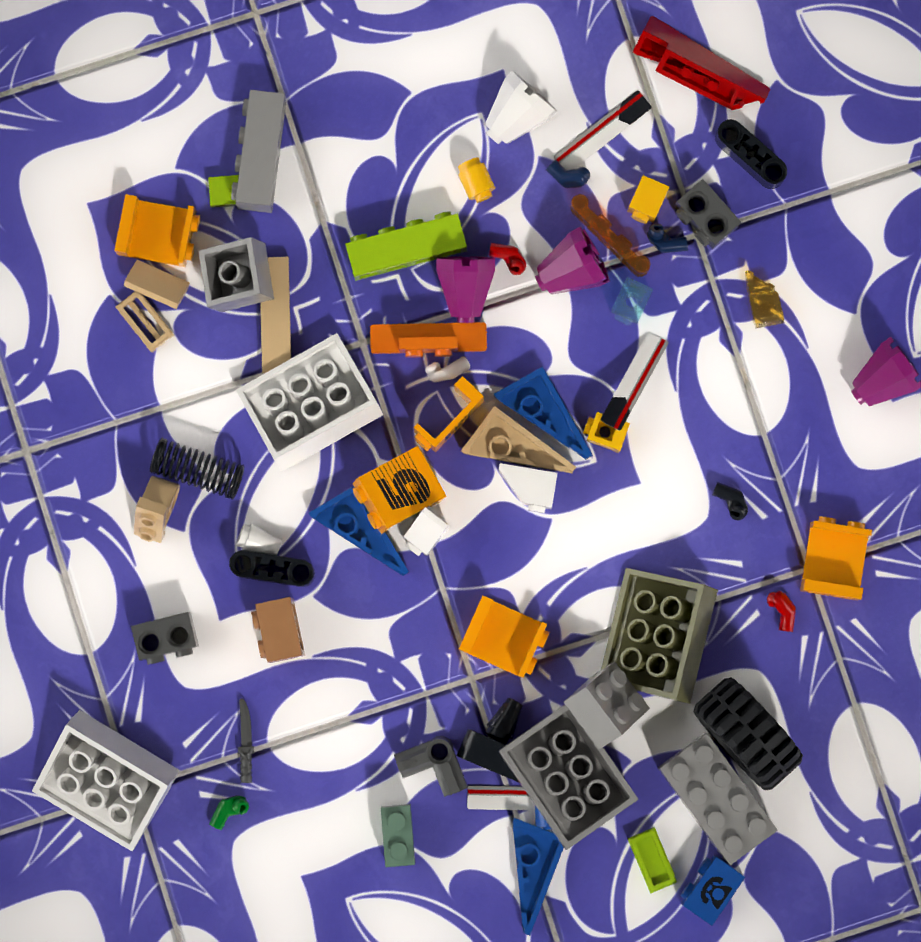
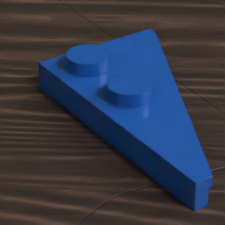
[494,367,593,460]
[309,486,409,576]
[512,817,564,936]

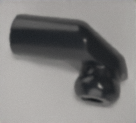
[712,482,748,521]

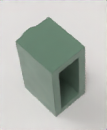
[381,804,416,867]

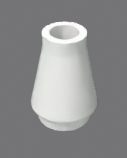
[236,523,282,556]

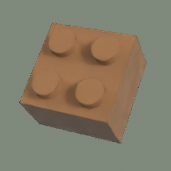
[251,597,306,663]

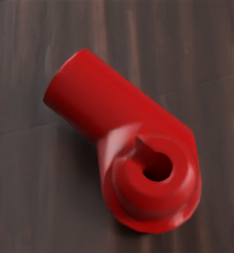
[489,242,527,275]
[767,591,796,632]

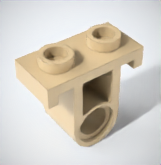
[134,475,180,543]

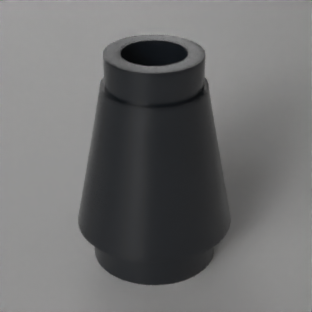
[486,698,523,744]

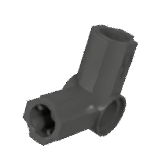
[394,736,468,797]

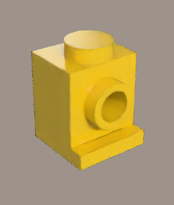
[583,412,630,453]

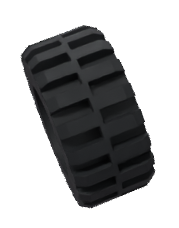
[693,677,803,791]

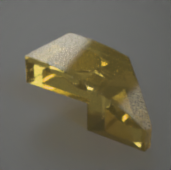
[745,270,784,329]

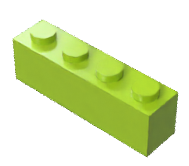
[345,211,467,281]

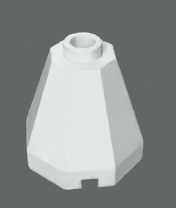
[485,71,557,144]

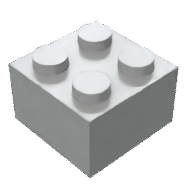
[198,237,274,312]
[564,661,650,749]

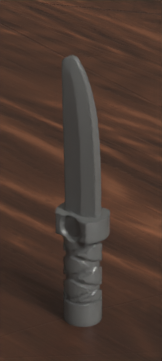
[238,698,254,783]

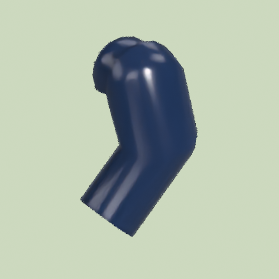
[546,160,590,188]
[647,224,688,253]

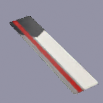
[554,91,652,170]
[600,332,668,431]
[467,786,535,811]

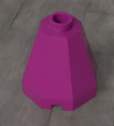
[535,227,610,295]
[436,256,495,323]
[851,337,921,406]

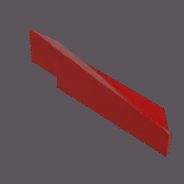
[632,16,770,110]

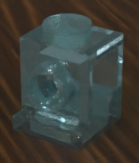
[611,277,653,325]

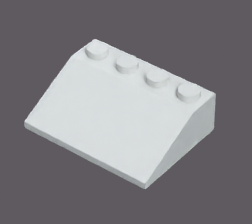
[236,333,383,472]
[32,710,180,851]

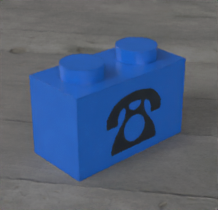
[680,855,746,926]

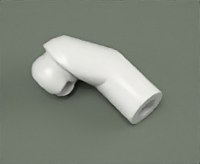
[425,356,470,383]

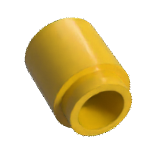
[458,157,495,203]

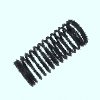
[150,437,245,500]

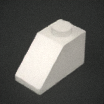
[499,463,558,513]
[404,507,449,556]

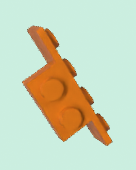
[370,322,487,358]

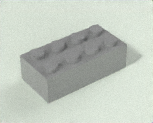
[658,733,778,865]

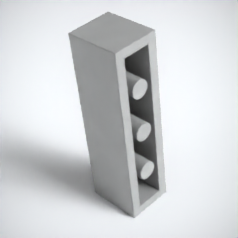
[231,90,286,213]

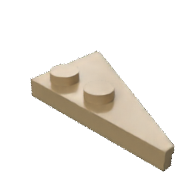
[461,406,576,474]

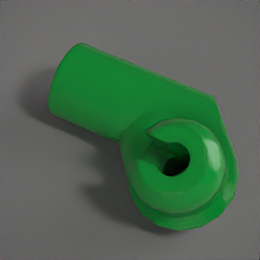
[209,795,249,830]

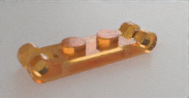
[570,194,651,277]

